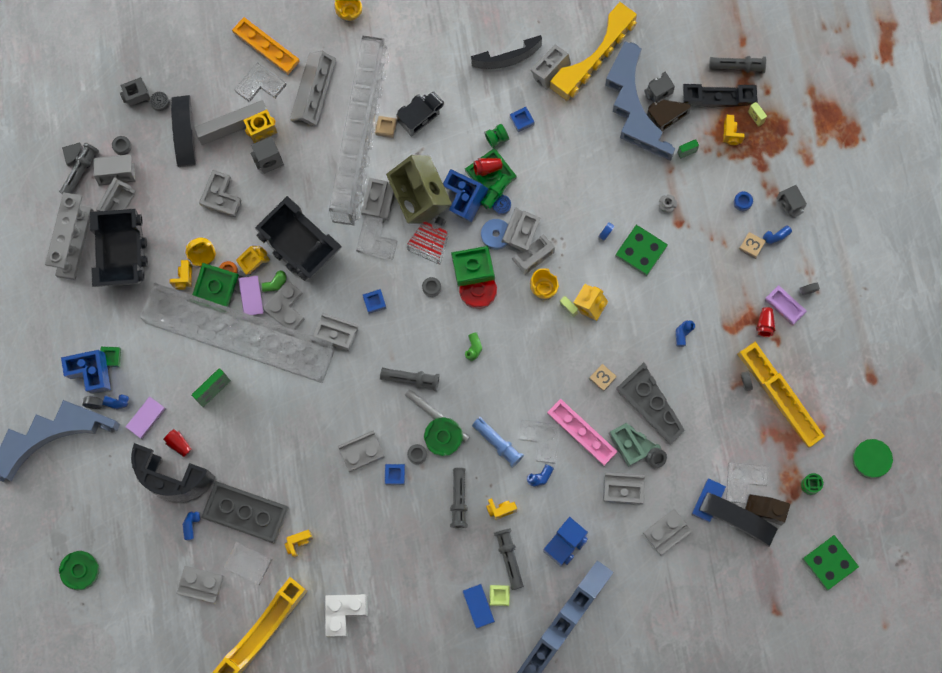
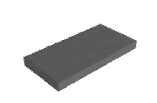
[201,481,289,544]

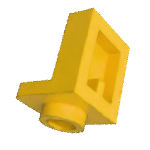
[723,115,745,145]
[236,246,270,275]
[169,260,192,290]
[486,498,517,520]
[285,529,313,558]

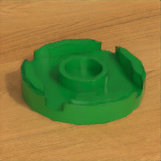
[424,417,463,456]
[853,439,893,478]
[59,551,99,591]

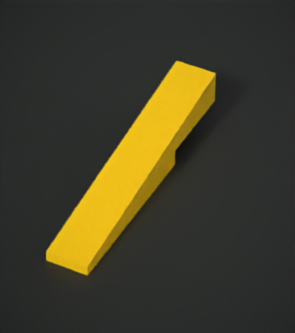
[737,341,825,448]

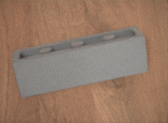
[290,50,336,126]
[194,100,267,145]

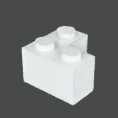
[325,594,368,638]

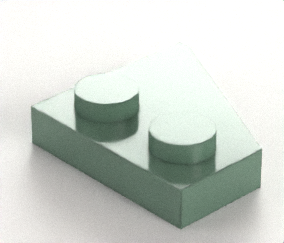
[608,423,661,467]

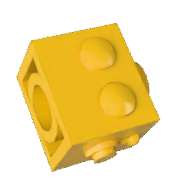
[243,109,277,143]
[573,284,608,321]

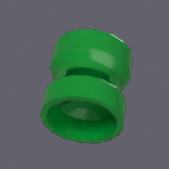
[484,124,509,148]
[801,473,824,495]

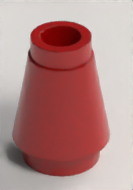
[473,158,502,177]
[756,307,775,337]
[163,429,192,457]

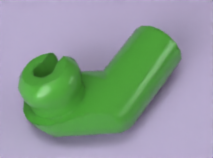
[262,270,287,292]
[465,332,482,361]

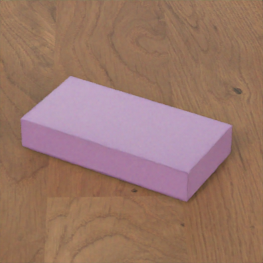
[238,276,263,316]
[765,285,807,326]
[126,396,166,439]

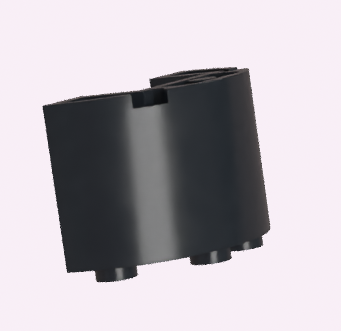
[255,196,342,281]
[90,209,148,287]
[131,443,216,503]

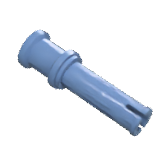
[472,417,524,468]

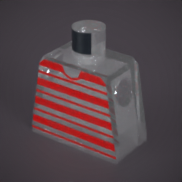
[407,216,448,265]

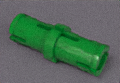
[480,173,512,210]

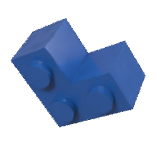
[443,169,489,223]
[61,350,111,394]
[543,517,588,566]

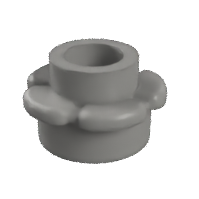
[659,194,677,212]

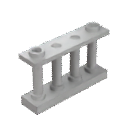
[45,192,93,280]

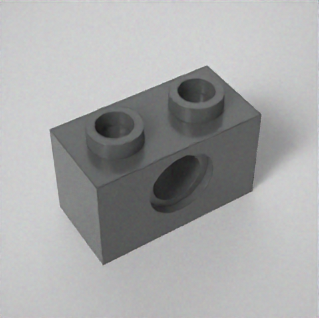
[251,136,284,174]

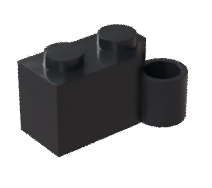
[396,91,444,137]

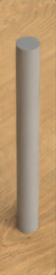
[405,389,469,443]

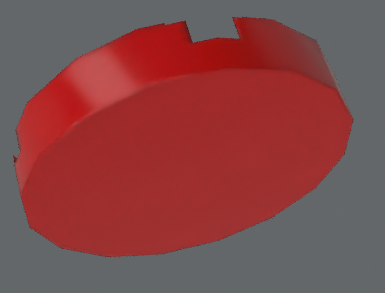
[459,280,497,309]

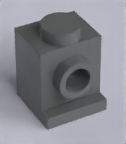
[644,71,675,102]
[120,77,150,106]
[777,185,807,217]

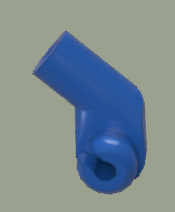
[763,225,792,244]
[676,320,695,347]
[102,394,129,409]
[527,464,554,487]
[182,511,200,540]

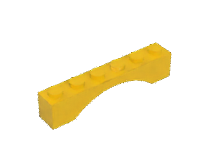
[550,2,637,101]
[212,577,308,673]

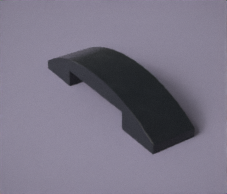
[471,35,542,69]
[683,84,758,107]
[171,95,196,167]
[699,492,778,546]

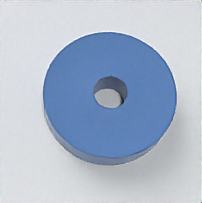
[481,219,508,250]

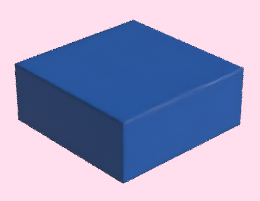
[510,107,535,132]
[363,289,386,314]
[385,464,405,485]

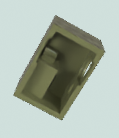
[386,155,452,224]

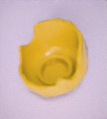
[334,0,362,21]
[185,237,216,266]
[530,268,559,299]

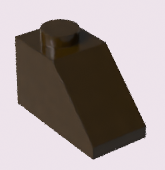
[647,100,691,131]
[745,494,791,526]

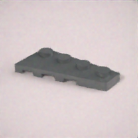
[616,362,685,445]

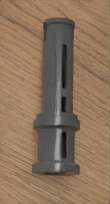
[709,56,766,73]
[59,143,99,195]
[380,367,440,391]
[450,468,468,528]
[494,528,524,590]

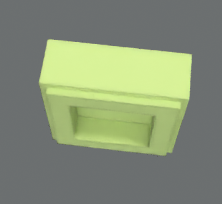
[748,102,767,126]
[560,296,578,317]
[490,585,510,606]

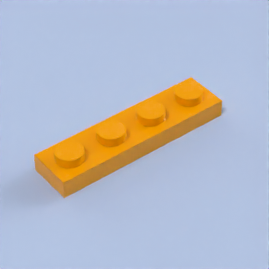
[232,17,300,75]

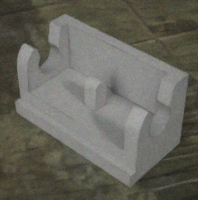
[531,44,571,90]
[94,154,135,185]
[96,178,136,211]
[512,234,555,275]

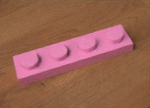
[547,399,618,466]

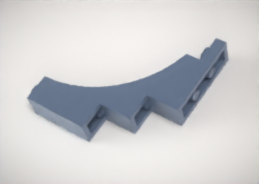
[605,41,675,161]
[0,400,120,482]
[517,560,614,673]

